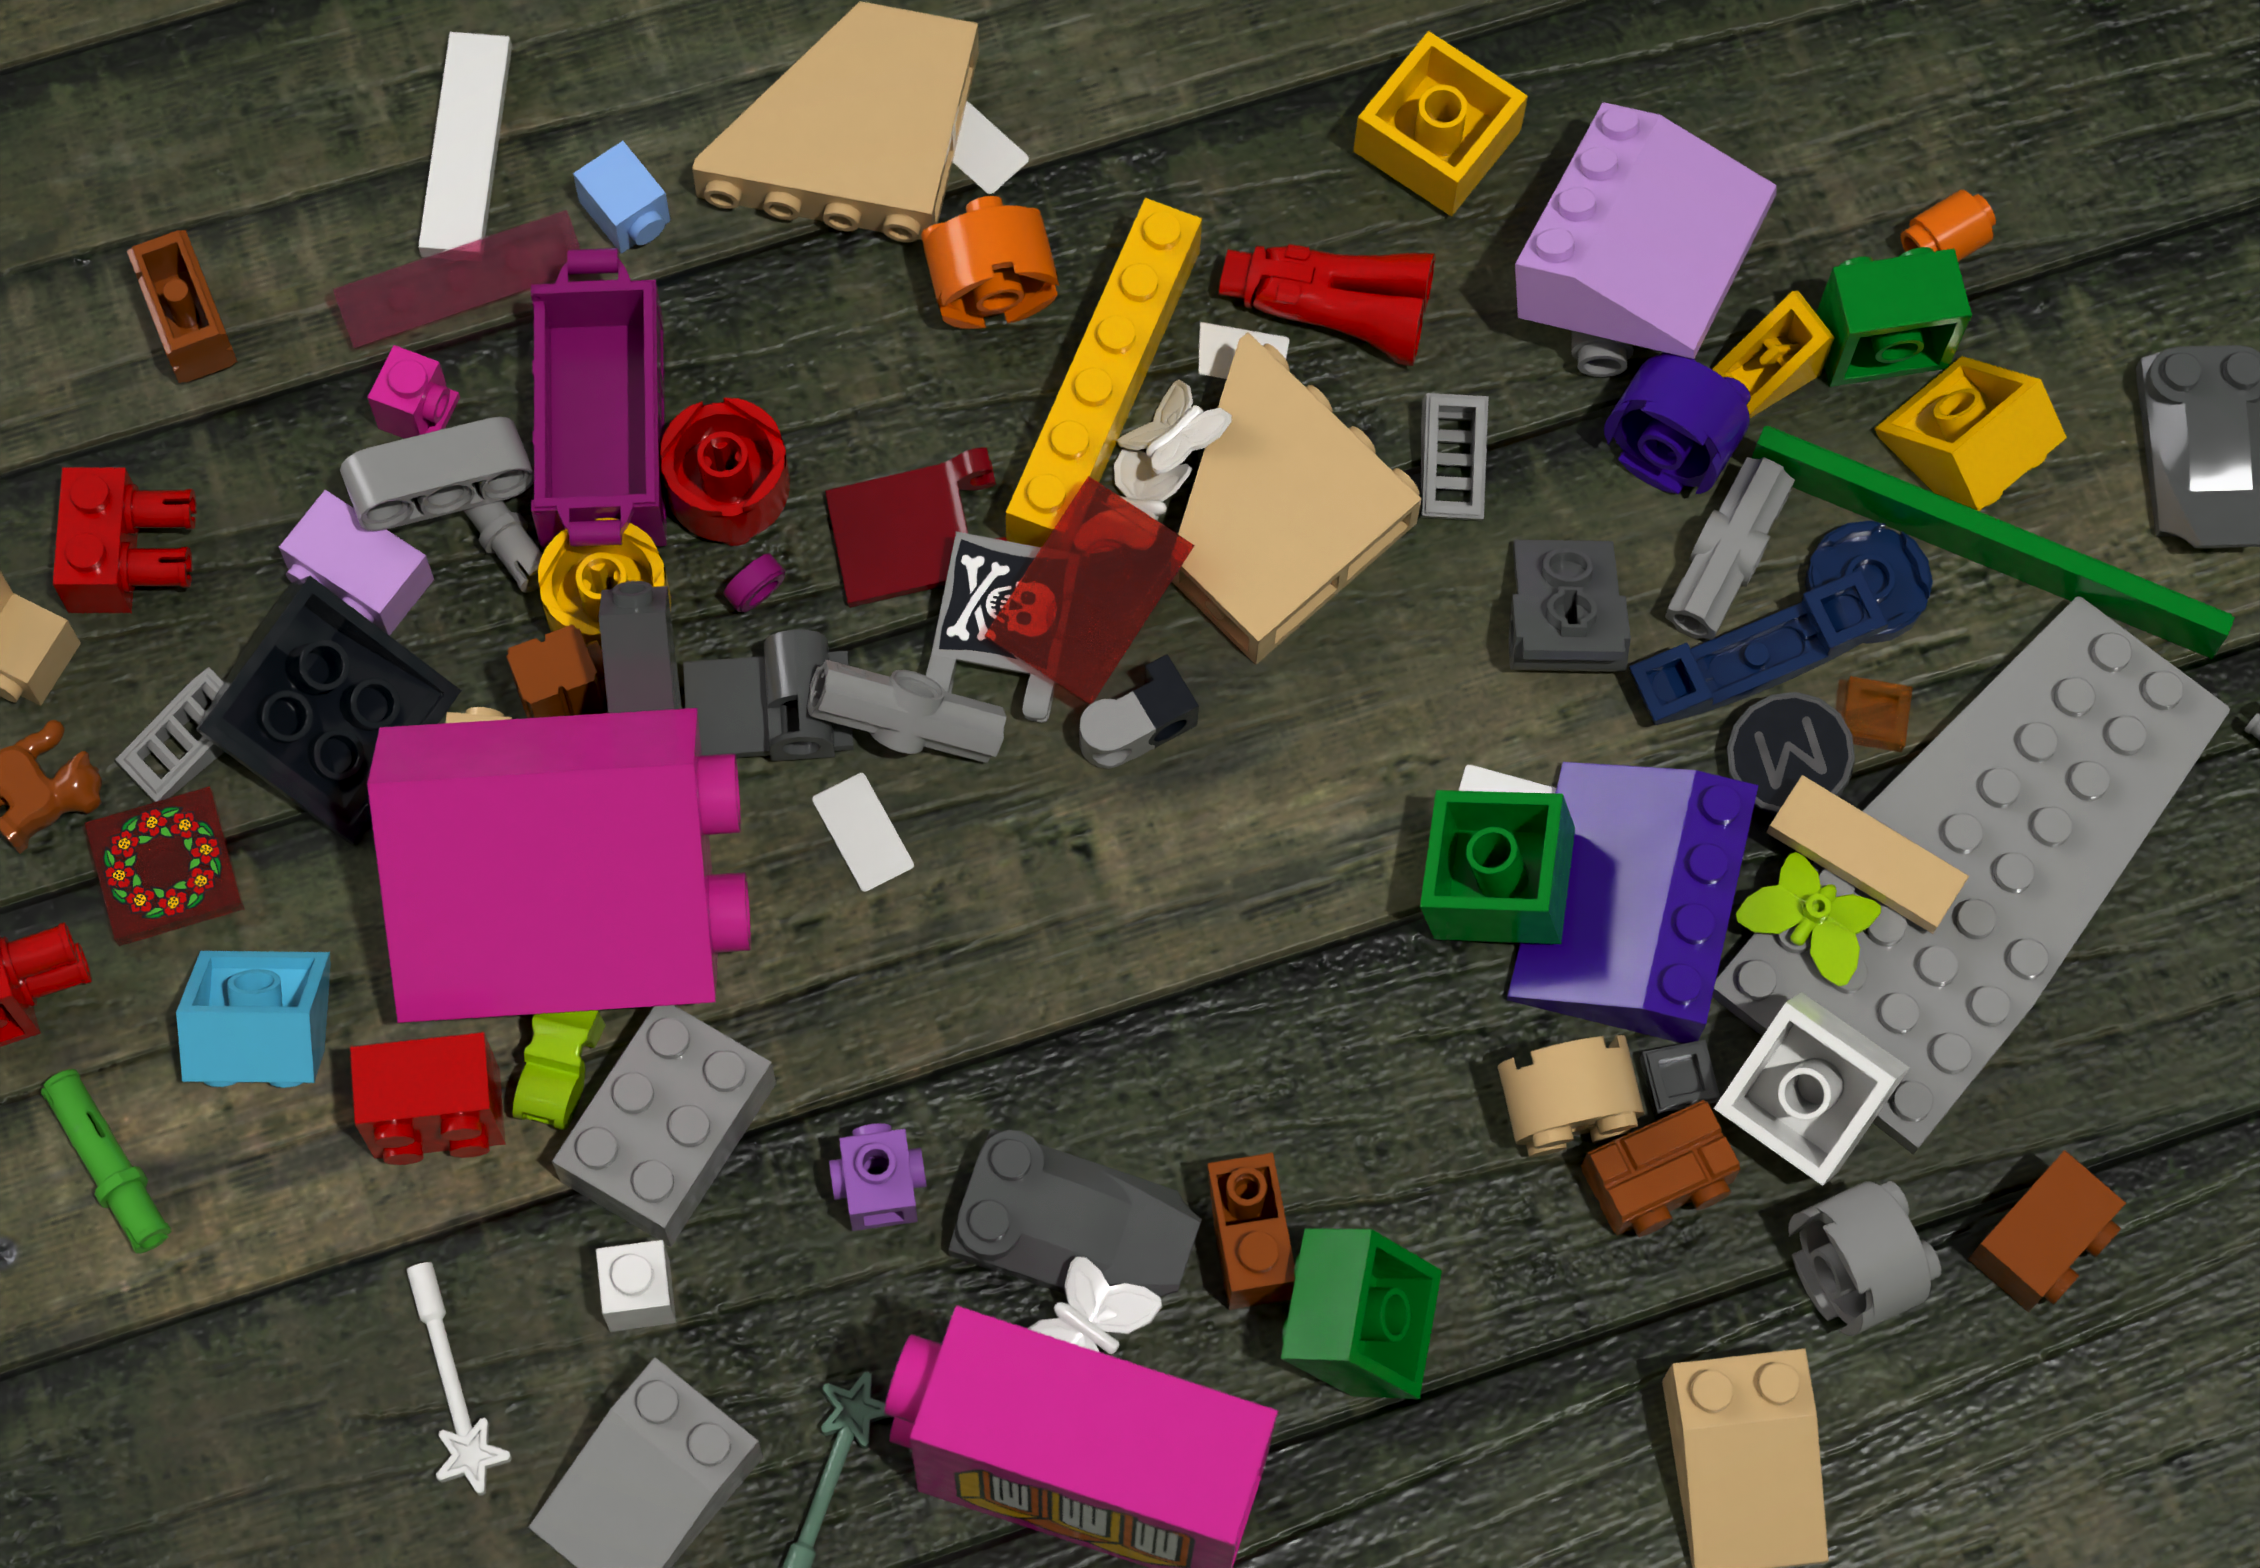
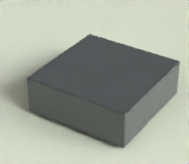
[1640,1040,1720,1119]

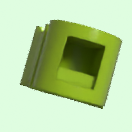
[513,1010,606,1130]

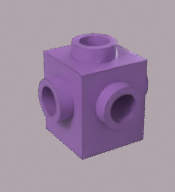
[829,1123,926,1231]

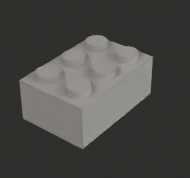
[552,1005,776,1247]

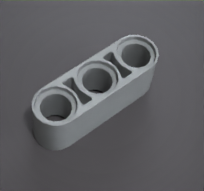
[340,417,534,531]

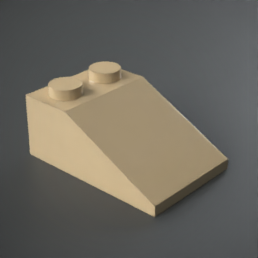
[1662,1349,1829,1568]

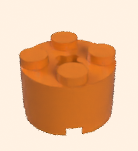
[921,196,1059,329]

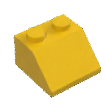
[1874,356,2067,511]

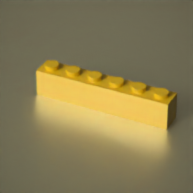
[1006,198,1202,553]

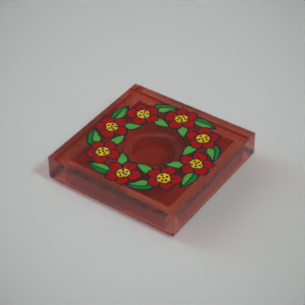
[85,786,245,946]

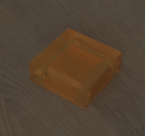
[1842,676,1913,753]

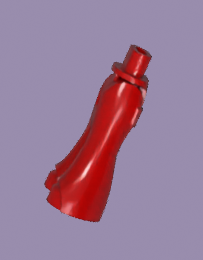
[1219,244,1435,366]

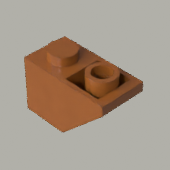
[1207,1152,1295,1310]

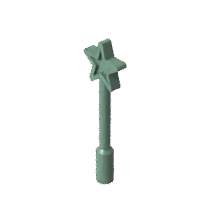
[782,1372,892,1568]

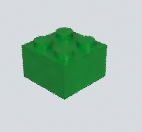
[1816,247,1972,387]
[1420,790,1575,944]
[1281,1228,1442,1399]

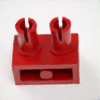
[53,467,197,613]
[0,922,92,1047]

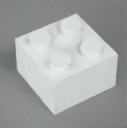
[1714,992,1910,1186]

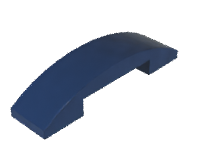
[1629,570,1888,725]

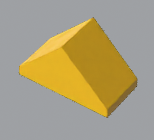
[1712,290,1835,418]

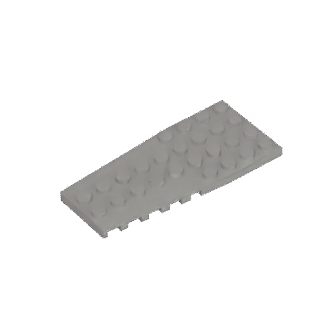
[1712,597,2230,1155]

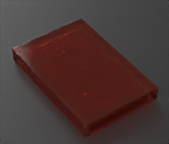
[984,476,1195,705]

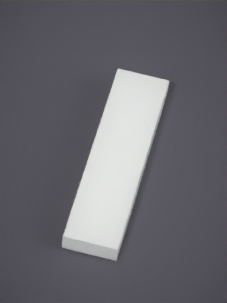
[418,32,512,261]

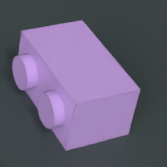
[279,490,434,636]

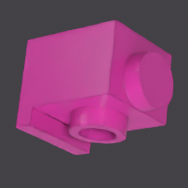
[367,345,460,439]

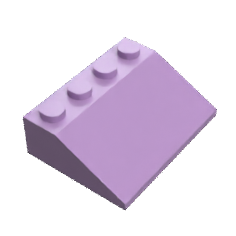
[1515,103,1777,359]

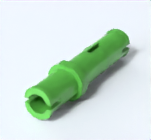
[41,1069,171,1254]

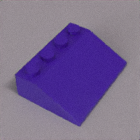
[1507,762,1759,1044]

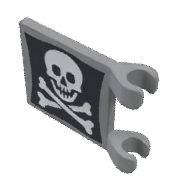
[926,532,1080,723]

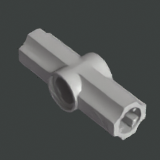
[1665,457,1795,640]
[807,660,1007,763]

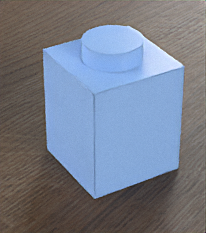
[573,141,671,254]

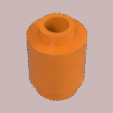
[1901,189,1996,262]

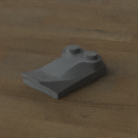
[2135,345,2260,548]
[949,1128,1202,1297]

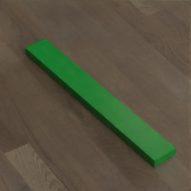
[1752,426,2235,659]

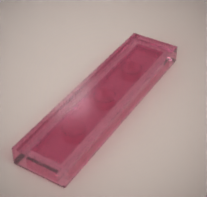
[332,209,580,348]

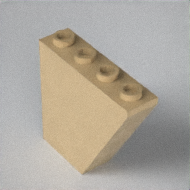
[692,1,979,242]
[1170,332,1422,665]

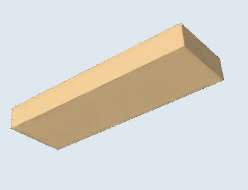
[1766,775,1969,934]

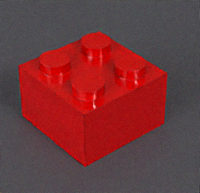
[350,1032,506,1165]

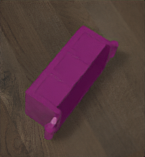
[531,248,667,551]

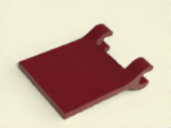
[825,447,1007,608]

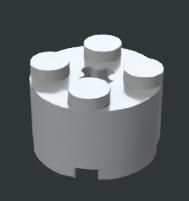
[1788,1181,1941,1336]

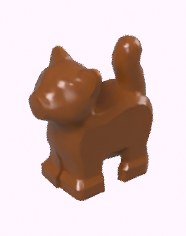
[0,720,103,854]

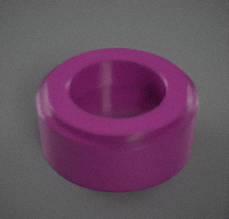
[723,553,786,612]

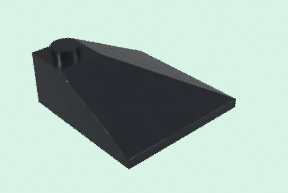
[196,576,462,844]

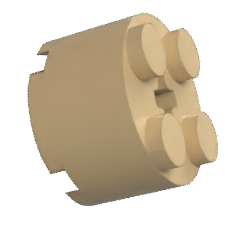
[1498,1035,1645,1157]

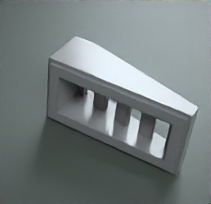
[1421,393,1489,521]
[115,667,225,807]

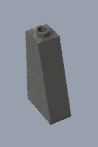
[599,581,682,713]

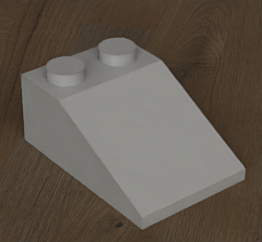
[528,1357,763,1568]

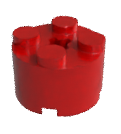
[660,398,790,546]

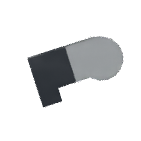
[1079,654,1199,769]

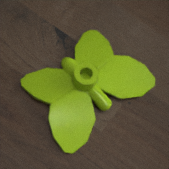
[1736,852,1881,986]

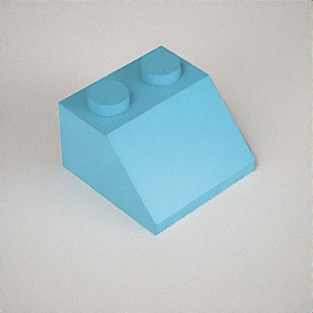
[176,951,331,1088]

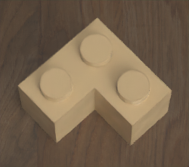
[0,571,81,706]

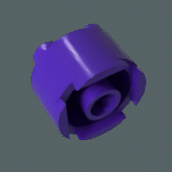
[1604,352,1751,494]

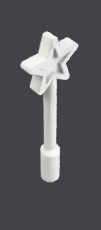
[407,1262,512,1496]

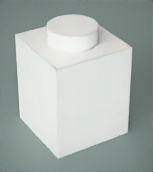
[596,1240,676,1332]

